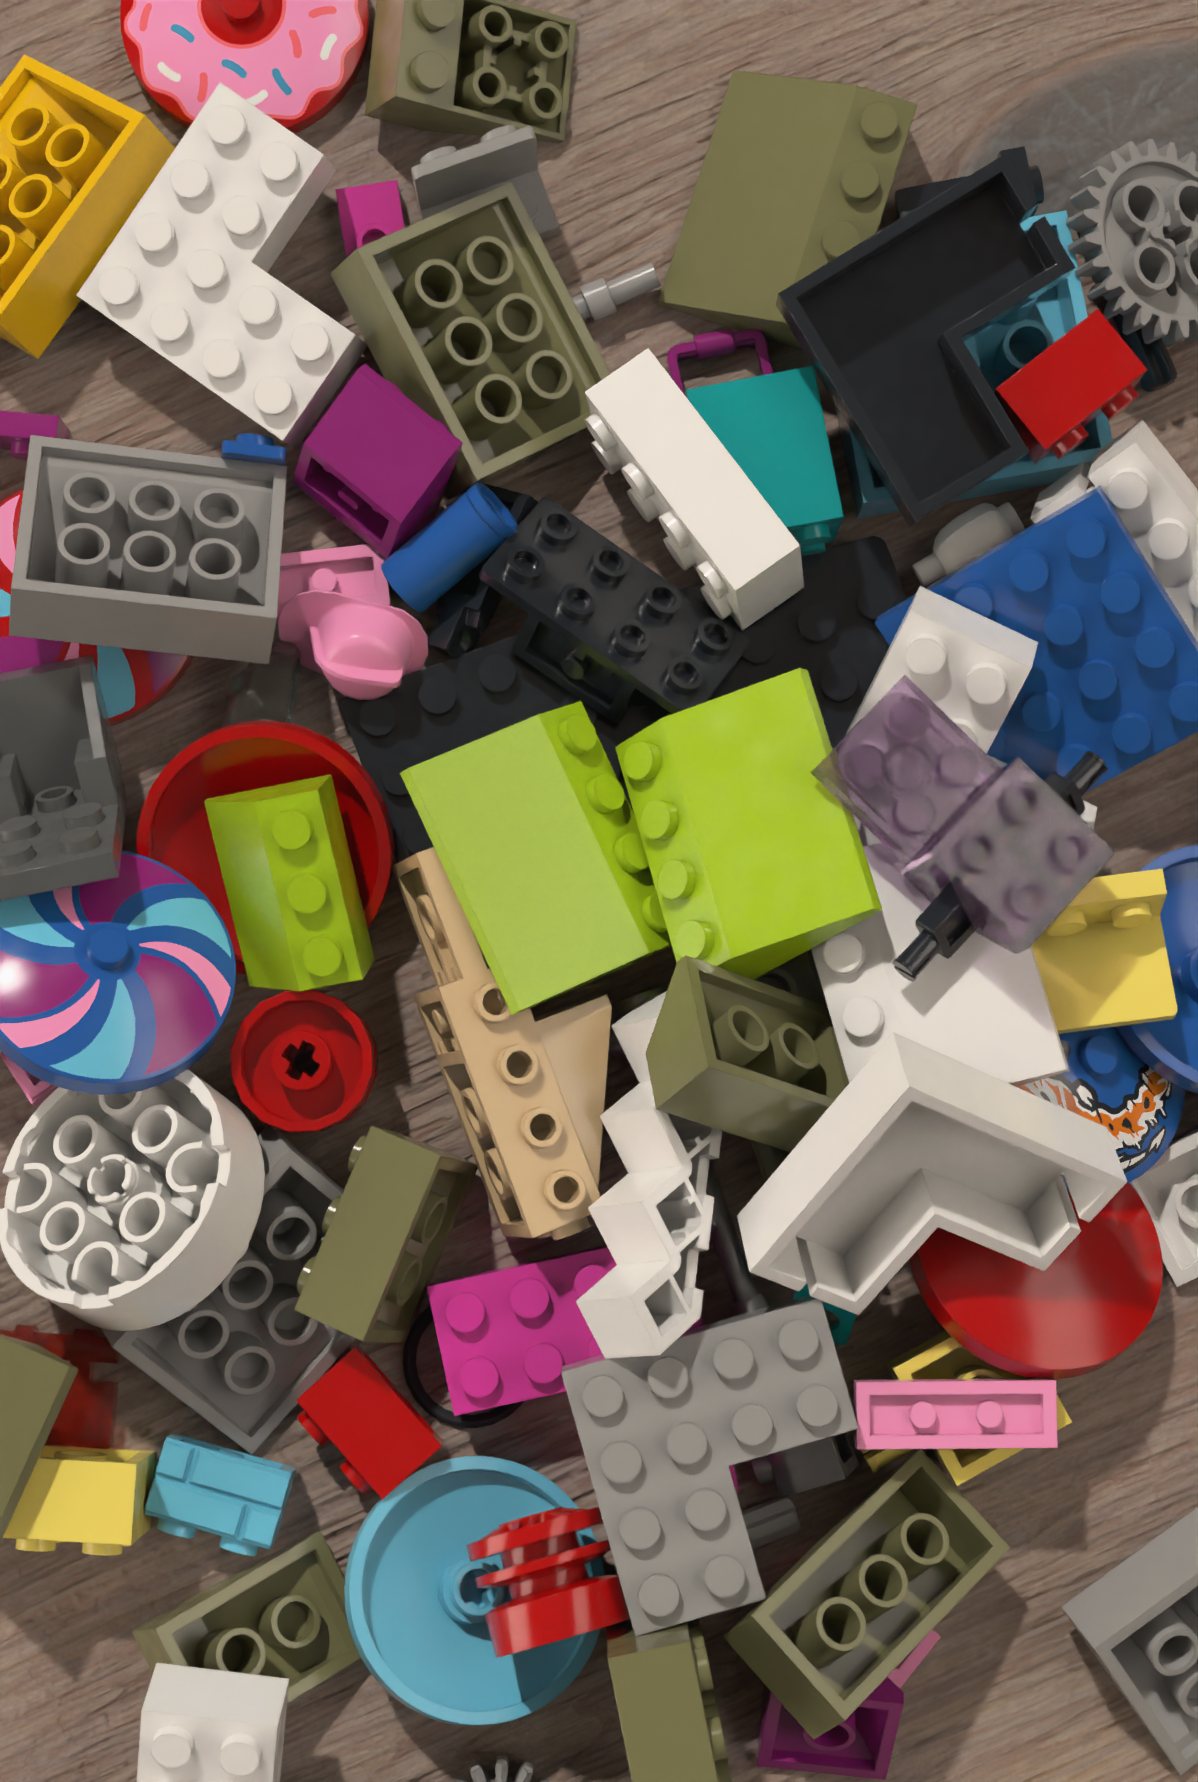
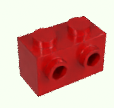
[994,309,1148,464]
[296,1344,443,1500]

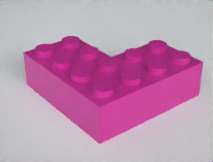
[427,1245,739,1491]

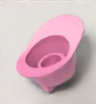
[277,590,428,700]

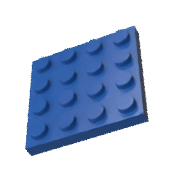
[875,486,1198,792]

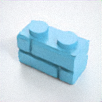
[144,1432,297,1556]

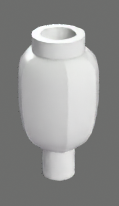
[912,502,1025,587]

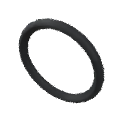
[403,1305,524,1428]

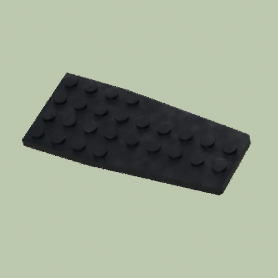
[338,536,907,863]

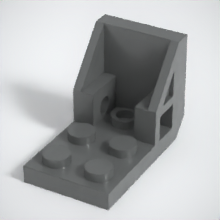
[0,655,127,901]

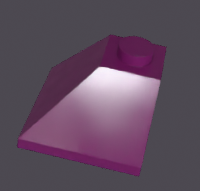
[757,1677,904,1780]

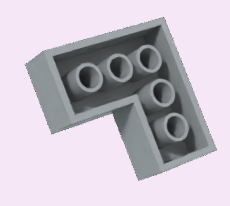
[561,1295,859,1637]

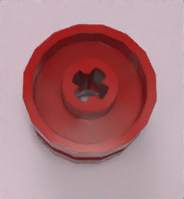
[231,990,379,1132]

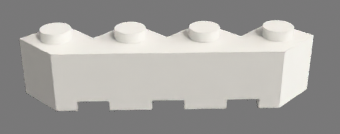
[576,992,722,1359]

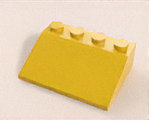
[0,54,175,359]

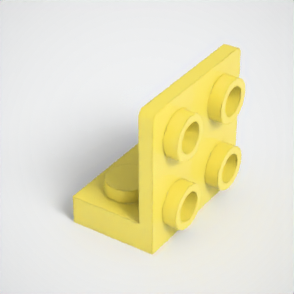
[1024,869,1178,1034]

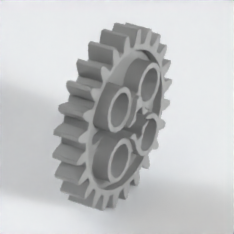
[1066,139,1198,347]

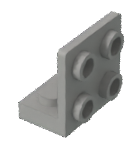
[411,125,559,240]

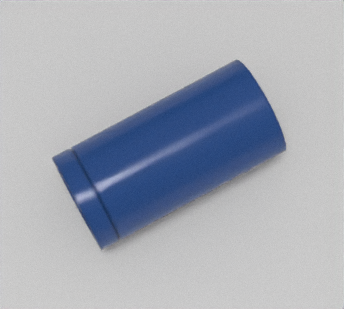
[381,482,518,612]

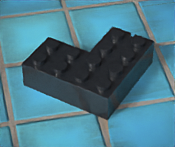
[776,153,1075,527]

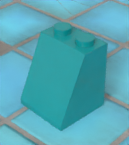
[685,366,844,556]

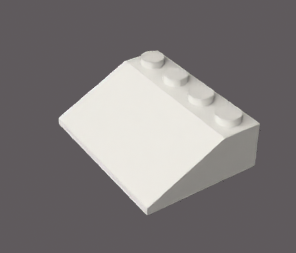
[811,818,1069,1087]

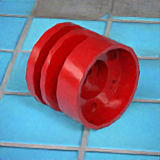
[466,1507,630,1658]

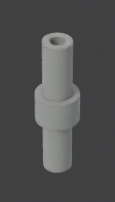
[572,262,661,322]

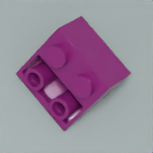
[292,364,463,559]

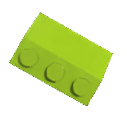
[204,774,375,991]

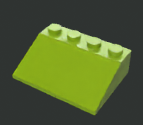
[615,668,883,980]
[400,701,672,1015]

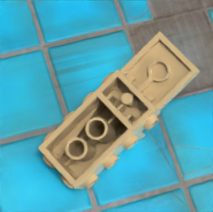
[393,847,612,1240]

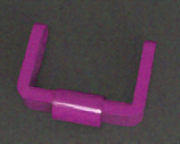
[666,328,773,395]

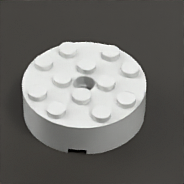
[0,1069,265,1331]

